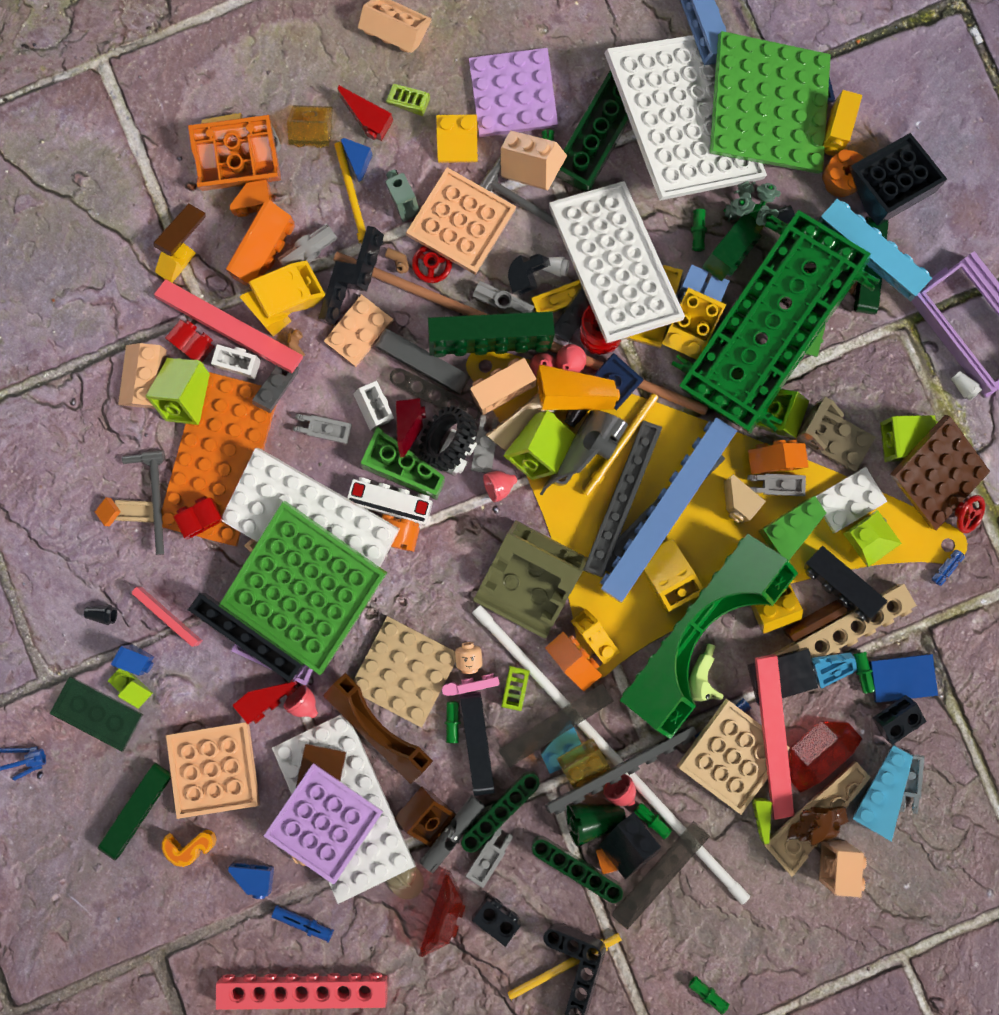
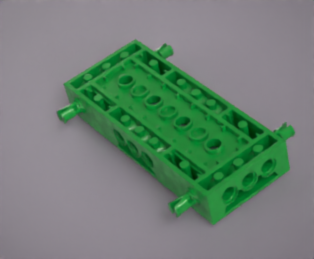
[671,210,880,434]

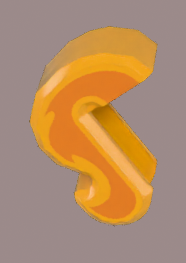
[162,830,217,867]

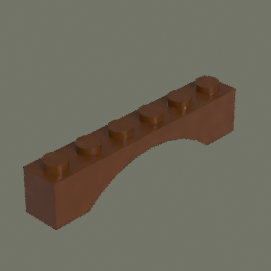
[323,673,433,784]

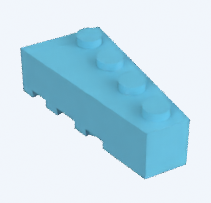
[853,744,913,842]

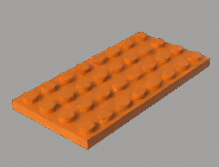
[161,372,276,547]

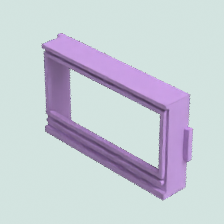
[911,251,999,398]

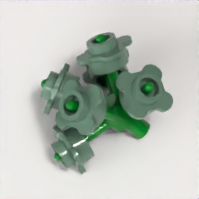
[723,181,781,229]

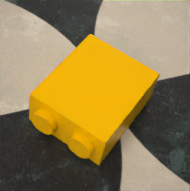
[823,90,862,156]

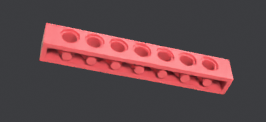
[216,973,387,1010]

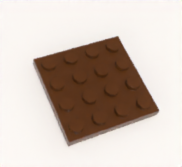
[890,415,990,530]

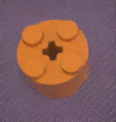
[822,150,864,198]
[382,514,420,552]

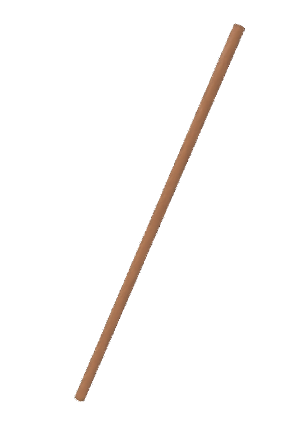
[334,251,708,415]

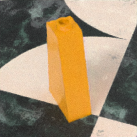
[536,365,620,410]

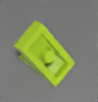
[108,669,153,709]

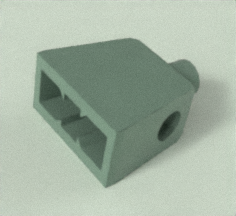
[385,170,420,222]

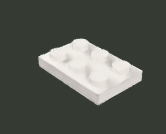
[816,467,887,533]

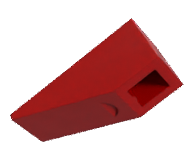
[232,681,299,724]

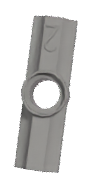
[278,223,337,267]
[472,281,535,314]

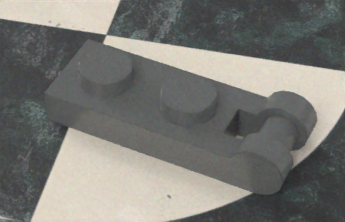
[252,365,299,413]

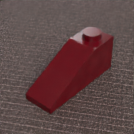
[396,398,427,458]

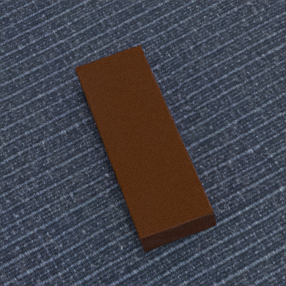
[154,203,206,256]
[783,600,848,642]

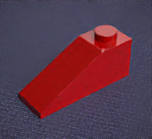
[337,85,393,141]

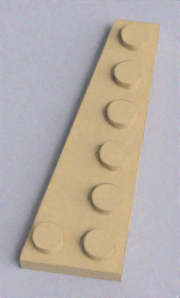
[763,761,871,877]

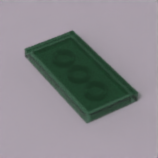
[50,676,143,752]

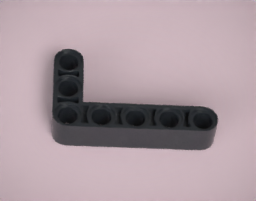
[543,923,606,1015]

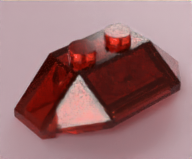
[788,721,862,793]
[419,870,466,957]

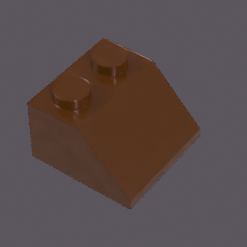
[395,786,456,847]

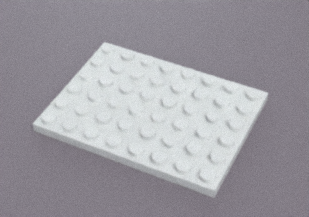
[604,35,767,201]

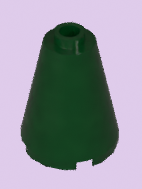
[566,803,626,846]

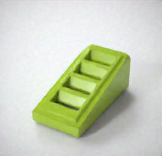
[386,84,430,116]
[501,666,530,711]
[752,798,772,844]

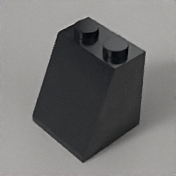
[599,812,661,880]

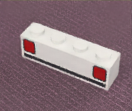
[347,477,433,526]

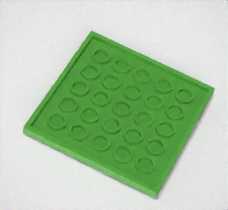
[710,31,831,174]
[220,501,387,675]

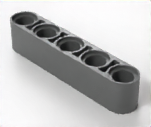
[375,328,470,395]

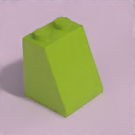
[146,358,210,425]
[504,410,576,480]
[880,415,938,462]

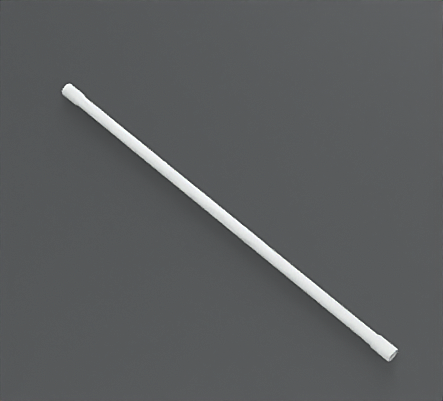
[472,605,750,905]

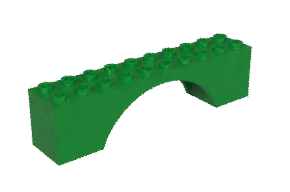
[620,534,798,739]

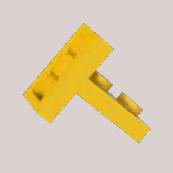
[570,609,620,665]

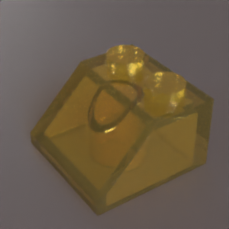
[287,105,333,148]
[557,737,610,788]

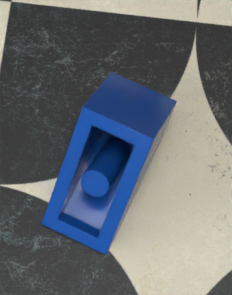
[111,645,154,676]
[228,863,274,899]

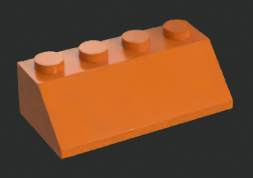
[226,198,295,288]

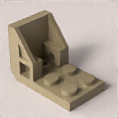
[796,396,875,473]

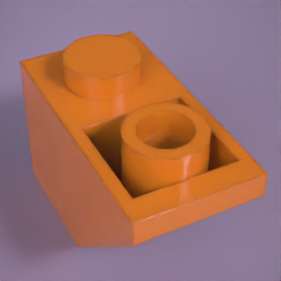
[230,180,272,217]

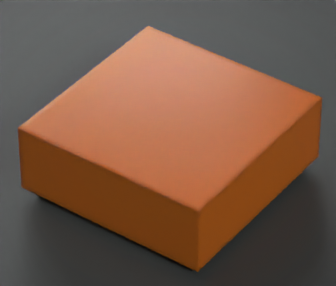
[95,497,121,527]

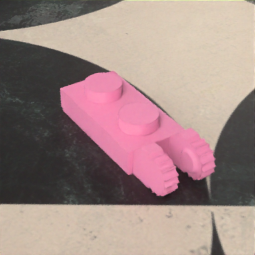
[442,673,500,696]

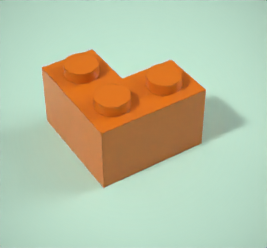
[748,440,809,474]
[545,631,602,692]

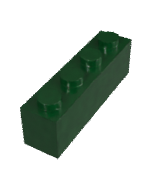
[702,214,764,281]

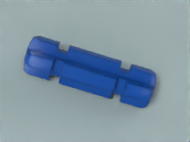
[932,550,965,586]

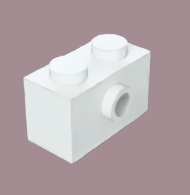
[211,344,261,379]
[353,381,394,431]

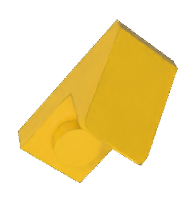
[155,243,196,283]

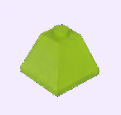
[843,510,902,567]

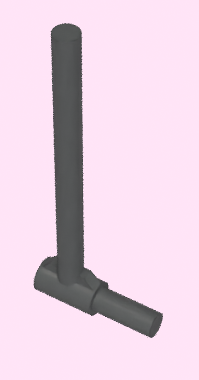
[479,155,558,229]
[122,450,165,555]

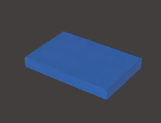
[869,654,938,703]

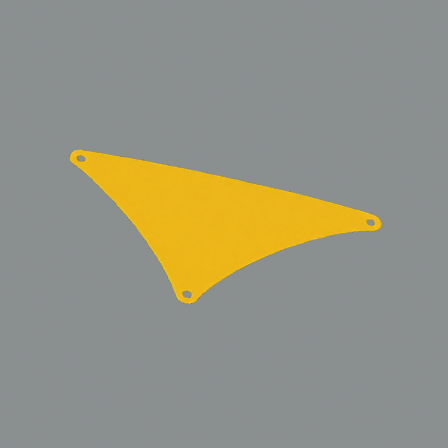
[466,352,968,679]

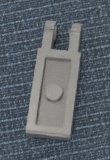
[292,414,352,444]
[471,415,498,473]
[747,474,806,496]
[899,754,924,814]
[465,828,513,888]

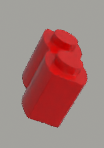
[165,319,215,362]
[173,496,223,540]

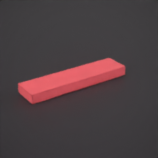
[132,587,203,647]

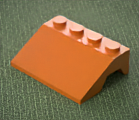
[188,115,281,191]

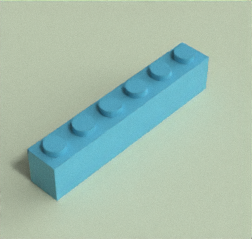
[818,199,932,302]

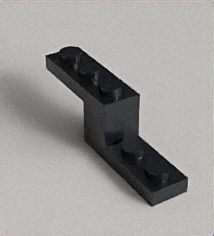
[318,226,384,326]

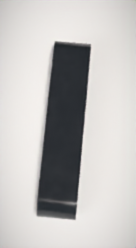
[460,692,495,796]

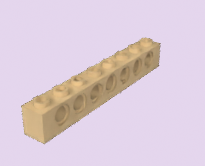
[771,584,917,659]

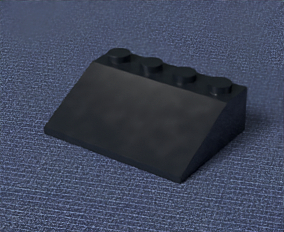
[849,133,947,226]

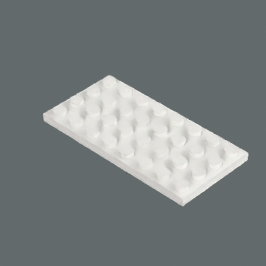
[549,181,685,343]
[222,448,400,567]
[272,715,416,904]

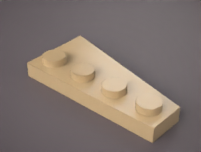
[486,393,556,452]

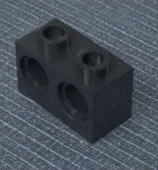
[872,695,926,745]
[472,896,521,947]

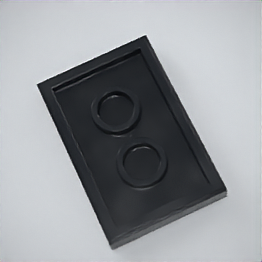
[747,647,818,706]

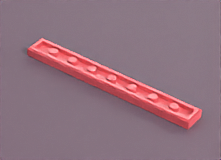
[154,279,303,374]
[755,654,794,820]

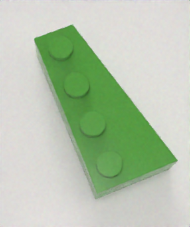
[361,427,445,500]

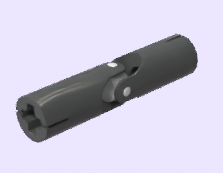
[419,795,486,873]

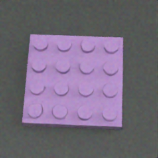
[469,48,558,137]
[264,763,383,885]

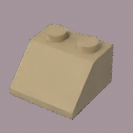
[724,475,766,523]

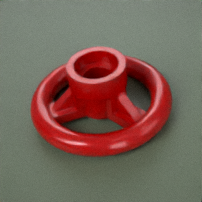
[412,246,452,283]
[955,495,985,534]

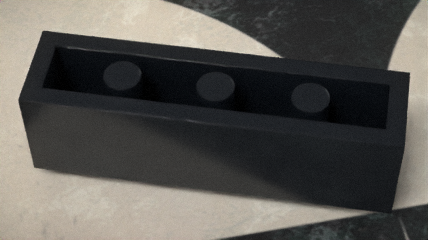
[804,546,888,623]

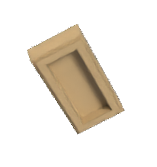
[115,500,154,523]

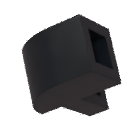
[508,254,551,295]

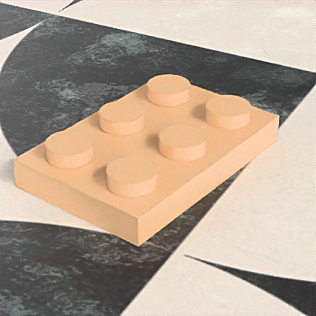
[324,294,394,367]

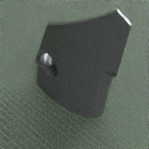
[540,410,628,495]

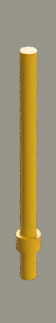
[334,142,366,245]
[582,393,659,496]
[507,933,622,1000]

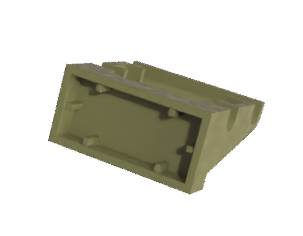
[473,520,588,639]

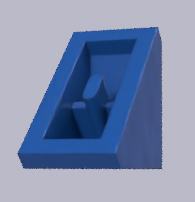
[341,138,373,182]

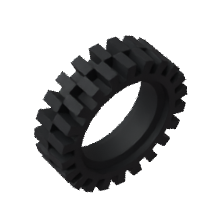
[419,406,477,471]

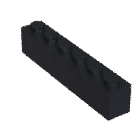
[188,593,305,682]

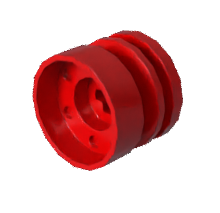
[580,306,621,355]

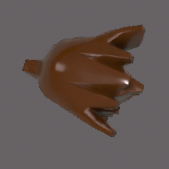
[788,806,848,846]

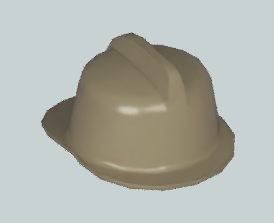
[385,866,424,900]

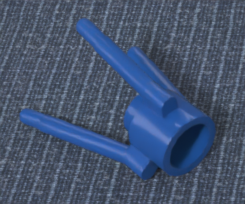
[0,746,46,781]

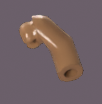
[385,248,409,274]
[287,329,306,357]

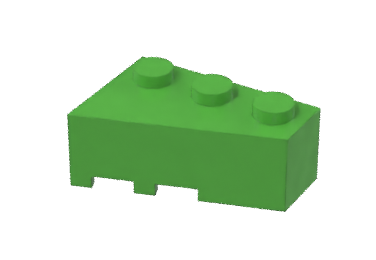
[759,496,826,561]

